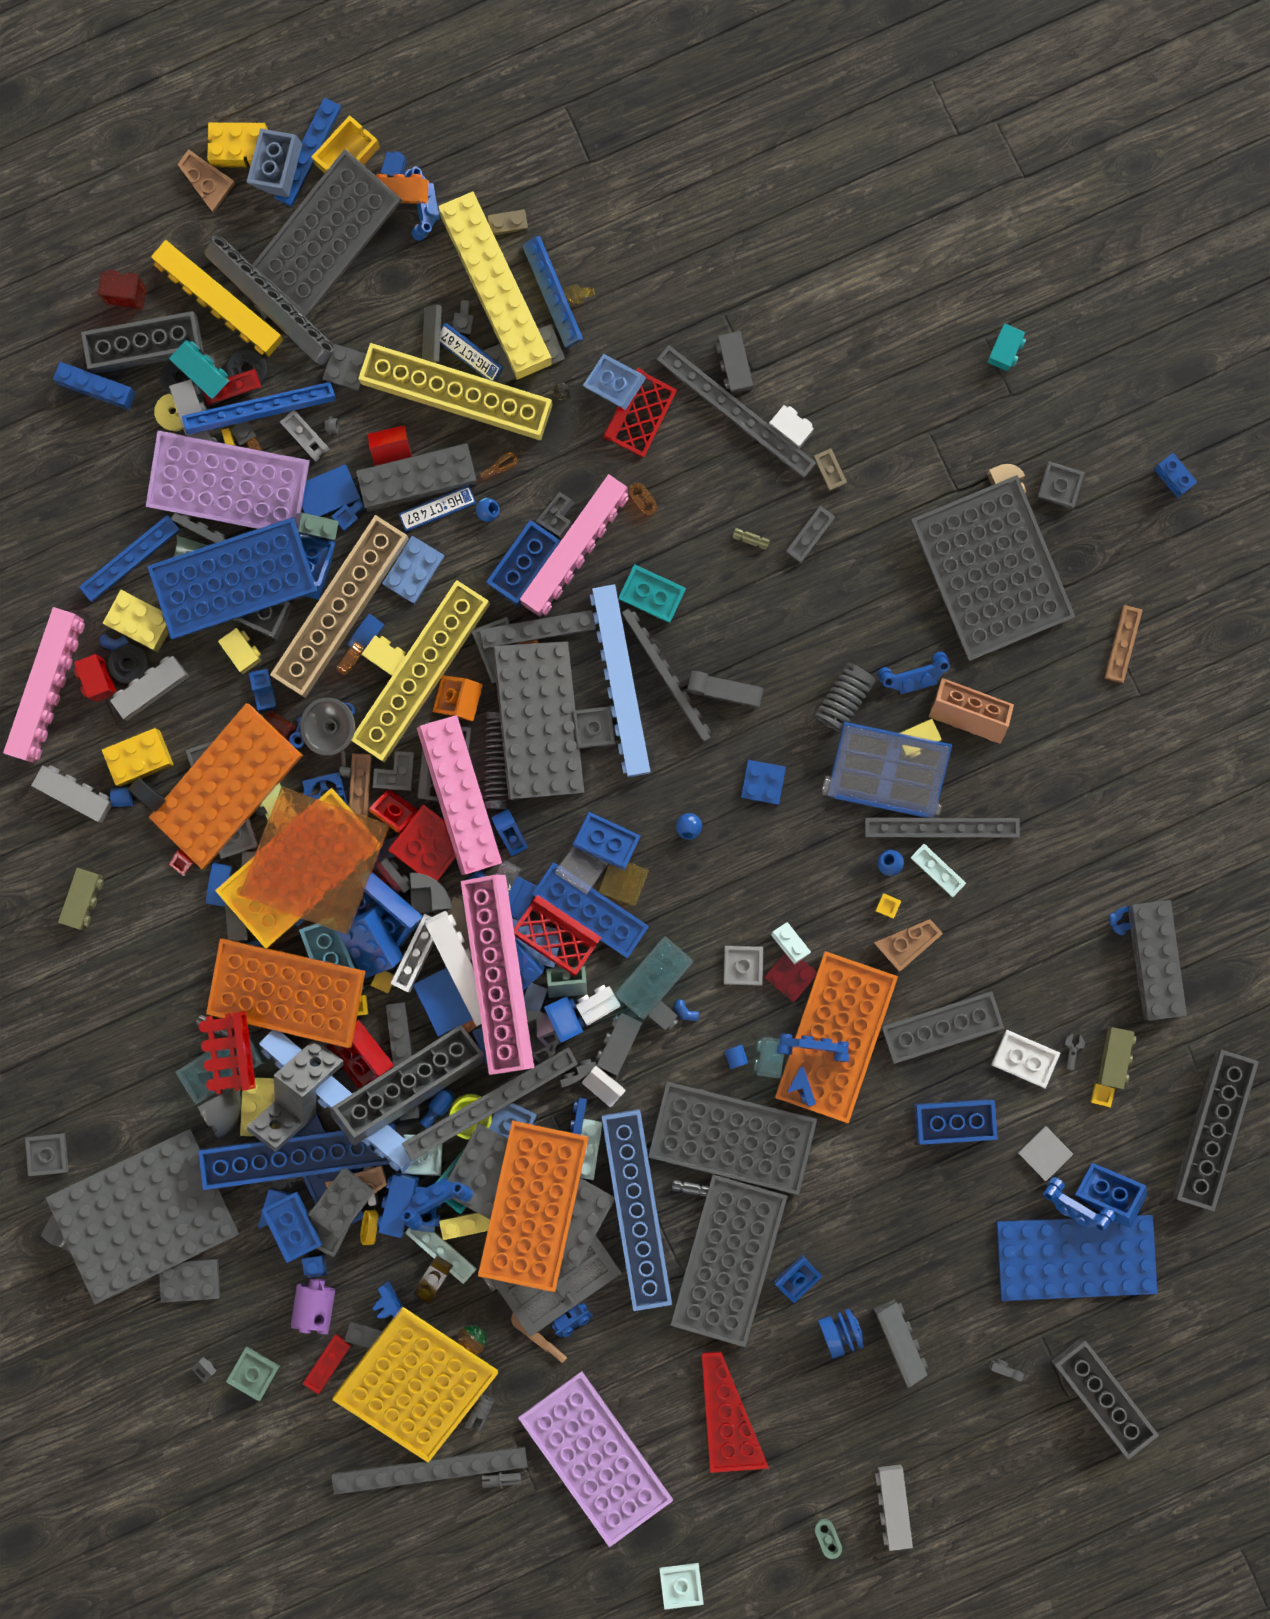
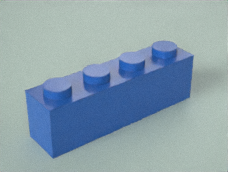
[53,362,135,410]

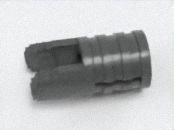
[465,1394,495,1433]

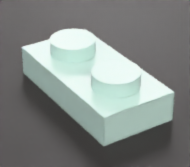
[771,922,811,965]

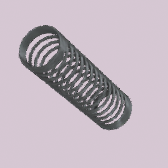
[483,712,508,810]

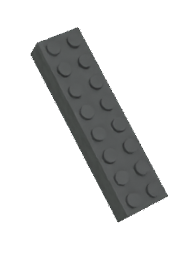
[331,1025,484,1146]
[1172,1049,1259,1212]

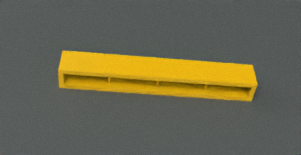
[151,240,283,357]

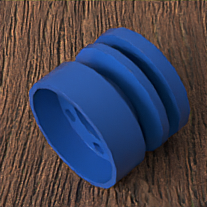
[818,1309,864,1359]

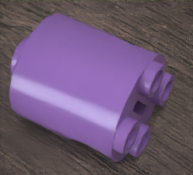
[291,1278,335,1334]

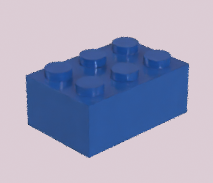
[335,908,403,979]
[377,1172,420,1238]

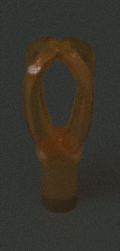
[480,452,518,480]

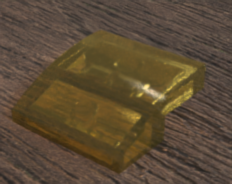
[598,863,649,906]

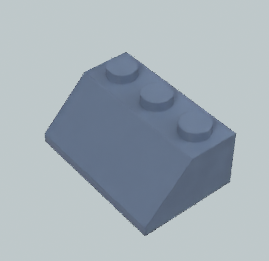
[247,129,302,197]

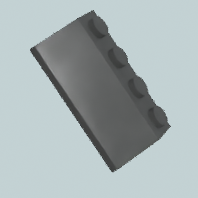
[873,1299,928,1388]

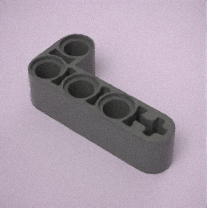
[687,671,764,708]

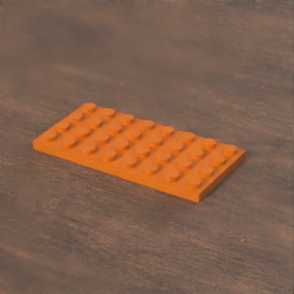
[149,703,303,869]
[206,938,365,1048]
[775,951,898,1123]
[478,1120,589,1292]

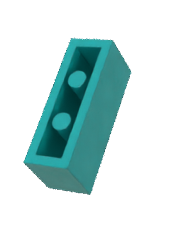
[169,340,230,399]

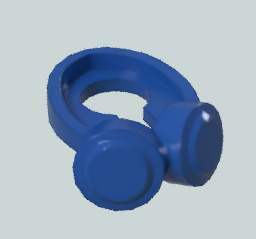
[1109,907,1131,935]

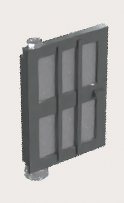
[482,1235,622,1337]

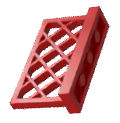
[602,368,677,458]
[514,895,602,976]

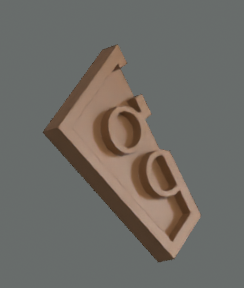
[178,149,235,214]
[874,919,943,972]

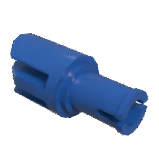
[419,1090,455,1128]

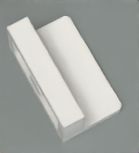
[582,1065,626,1107]

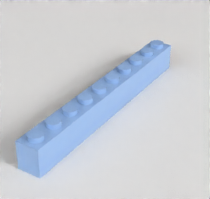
[590,584,650,777]
[259,1030,418,1173]

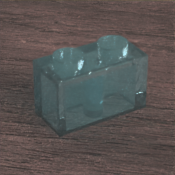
[754,1036,784,1079]

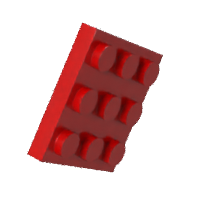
[388,804,456,881]

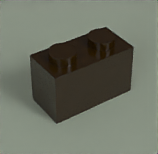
[412,1255,453,1305]

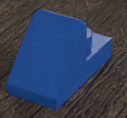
[787,1066,816,1107]

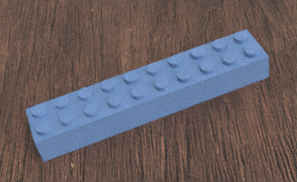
[602,1109,672,1311]

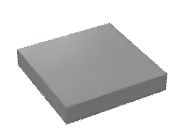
[724,946,763,985]
[1018,1126,1073,1181]

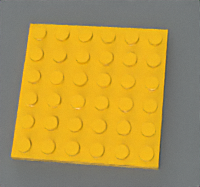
[333,1307,498,1463]

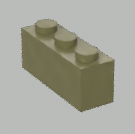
[58,868,104,930]
[1097,1027,1136,1089]

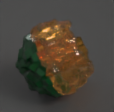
[456,1325,487,1355]

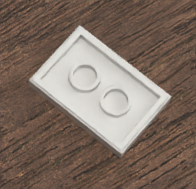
[991,1030,1060,1089]

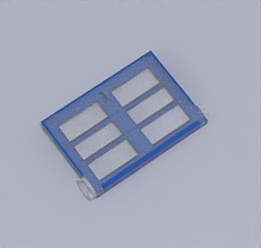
[822,722,952,818]

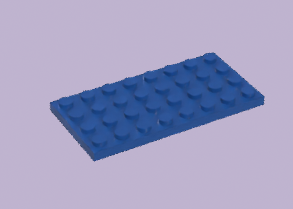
[147,517,318,640]
[996,1215,1158,1301]

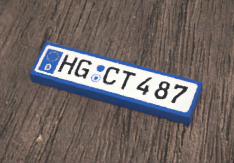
[440,323,504,382]
[399,485,476,532]

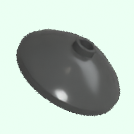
[300,698,355,755]

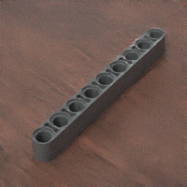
[204,235,335,365]

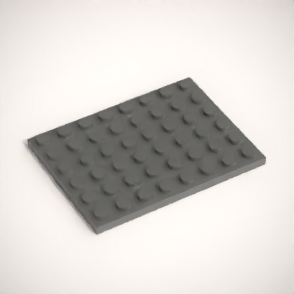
[911,475,1075,661]
[46,1129,239,1305]

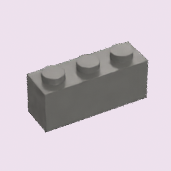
[715,331,753,395]
[595,1013,642,1076]

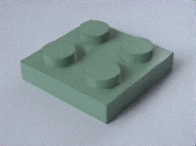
[226,1347,280,1402]

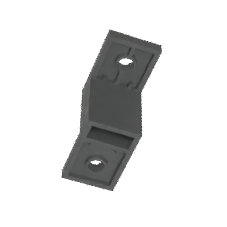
[247,1040,343,1152]

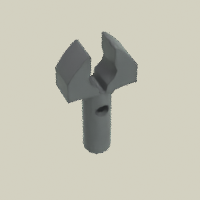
[1064,1033,1085,1071]

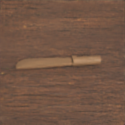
[511,1312,567,1363]

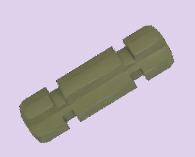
[733,528,770,550]

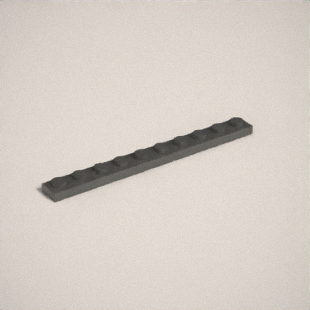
[657,345,816,478]
[401,1047,578,1161]
[332,1446,528,1495]

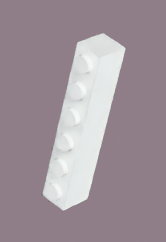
[425,911,482,1026]

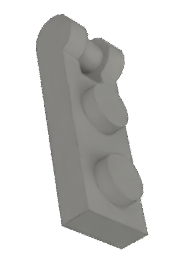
[280,410,330,462]

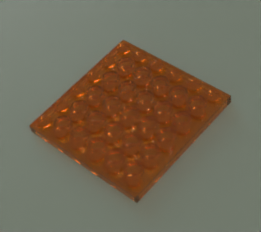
[240,787,389,935]

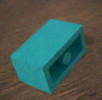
[987,323,1026,371]

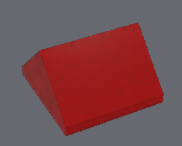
[368,425,412,466]
[368,789,418,834]

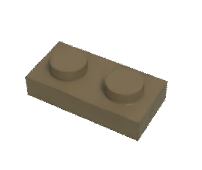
[488,209,528,235]
[813,448,847,492]

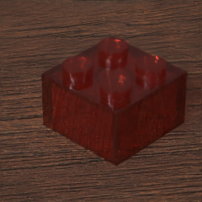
[97,270,147,310]

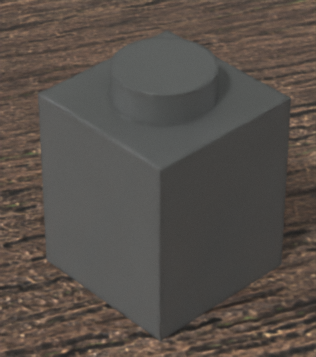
[648,1000,678,1030]

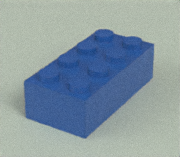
[486,520,561,607]
[914,1099,998,1145]

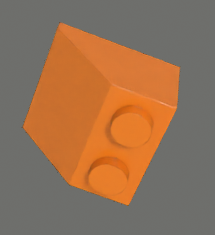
[432,675,483,721]

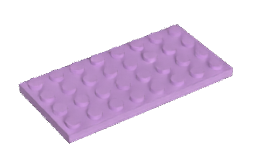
[146,431,310,529]
[518,1371,673,1547]

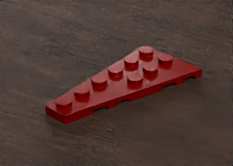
[702,1351,769,1473]

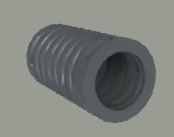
[814,662,876,733]

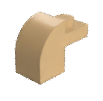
[987,464,1026,493]

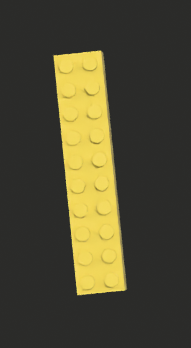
[439,192,552,380]
[359,343,552,440]
[352,580,490,763]

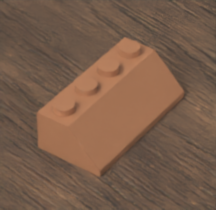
[929,678,1014,744]

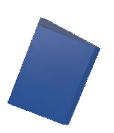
[774,1254,822,1303]

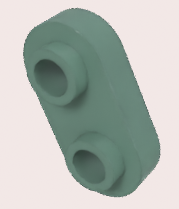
[815,1519,842,1559]

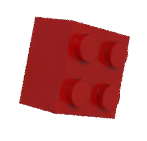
[74,654,117,702]

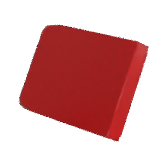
[169,849,195,876]

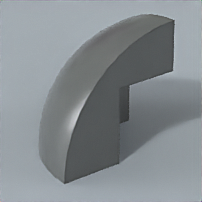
[410,873,452,915]
[526,1010,559,1064]
[198,1089,242,1139]

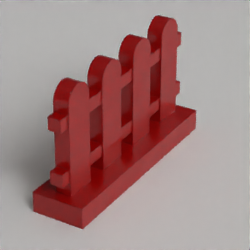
[199,1011,256,1094]

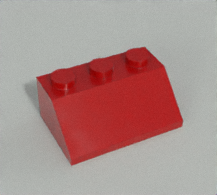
[326,1020,394,1089]

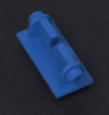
[552,1303,593,1338]

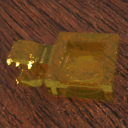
[562,284,595,307]

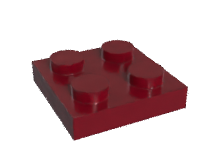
[764,953,817,1002]

